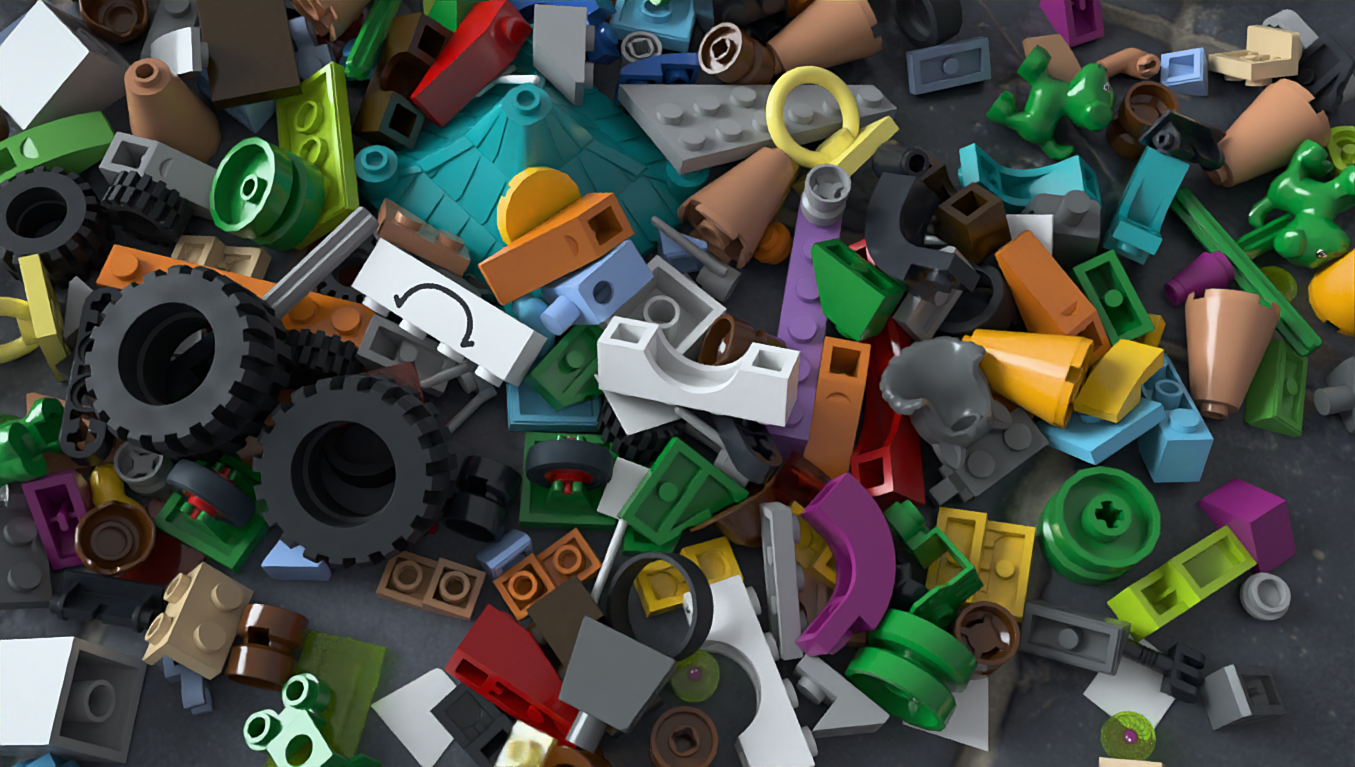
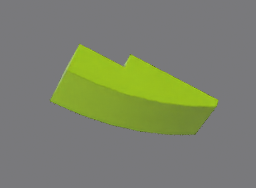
[1107,525,1257,642]

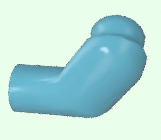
[512,293,556,356]

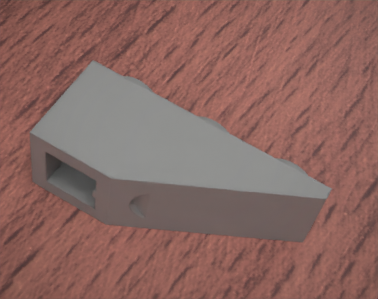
[99,131,217,220]

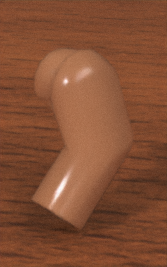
[1096,47,1161,80]

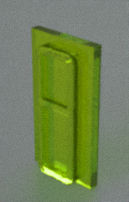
[265,630,387,767]

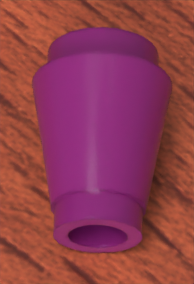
[1163,251,1235,306]

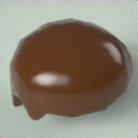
[79,0,150,43]
[75,500,156,577]

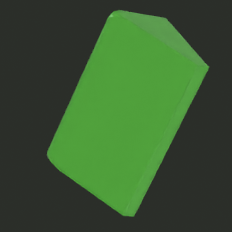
[1244,338,1308,437]

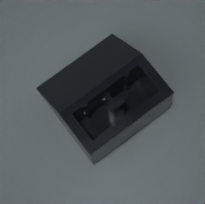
[693,0,789,46]

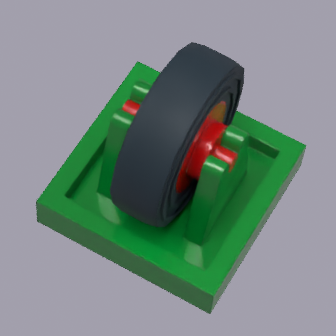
[519,432,619,531]
[154,452,270,574]

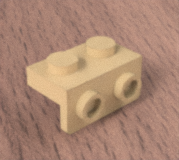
[1208,25,1302,86]
[142,562,254,680]

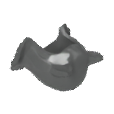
[879,336,1012,471]

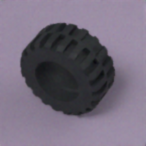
[85,265,292,462]
[252,374,457,569]

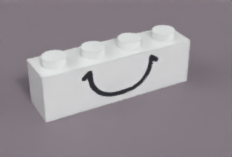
[351,238,548,387]

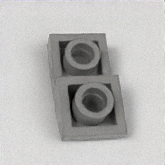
[151,27,209,81]

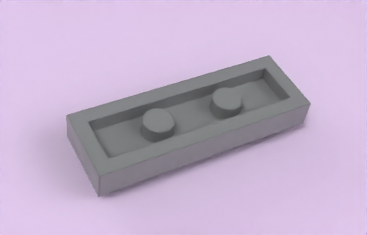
[759,501,808,660]

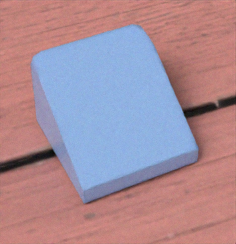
[1160,47,1208,96]
[657,229,708,274]
[476,528,533,581]
[261,540,332,581]

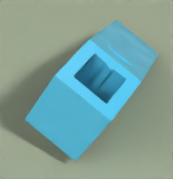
[1137,353,1214,483]

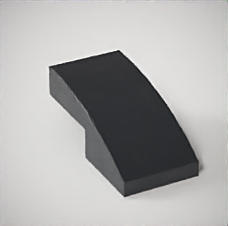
[429,682,538,767]

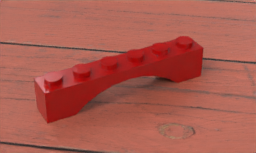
[848,239,925,512]

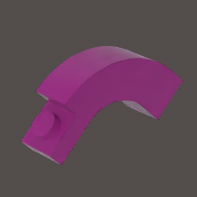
[795,472,896,657]

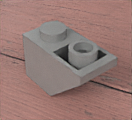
[533,4,595,106]

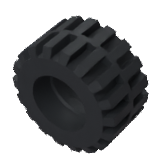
[0,166,115,290]

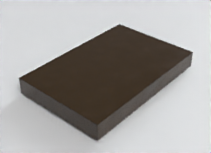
[196,0,303,110]

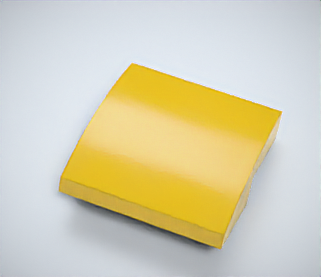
[925,507,1036,623]

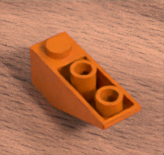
[478,193,635,306]
[995,230,1112,367]
[798,336,871,488]

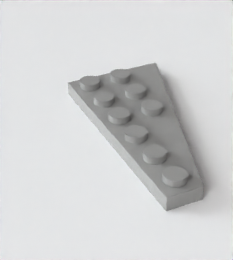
[617,84,897,175]

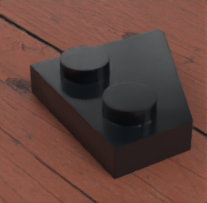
[1258,31,1355,122]

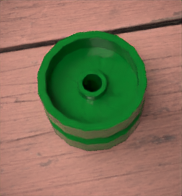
[209,137,325,251]
[1036,466,1161,587]
[844,608,977,732]

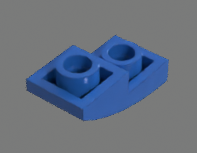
[613,53,700,105]

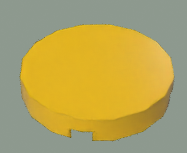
[497,166,581,245]

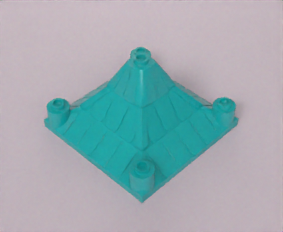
[355,24,710,321]

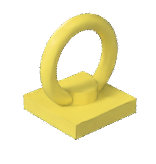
[766,66,899,197]
[0,254,71,382]

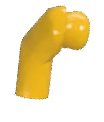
[89,463,147,508]

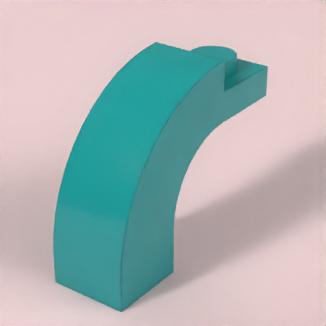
[958,143,1102,215]
[1103,146,1190,265]

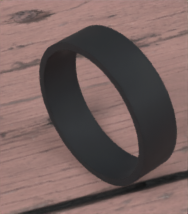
[606,552,714,662]

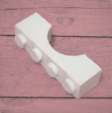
[597,316,800,427]
[682,574,818,767]

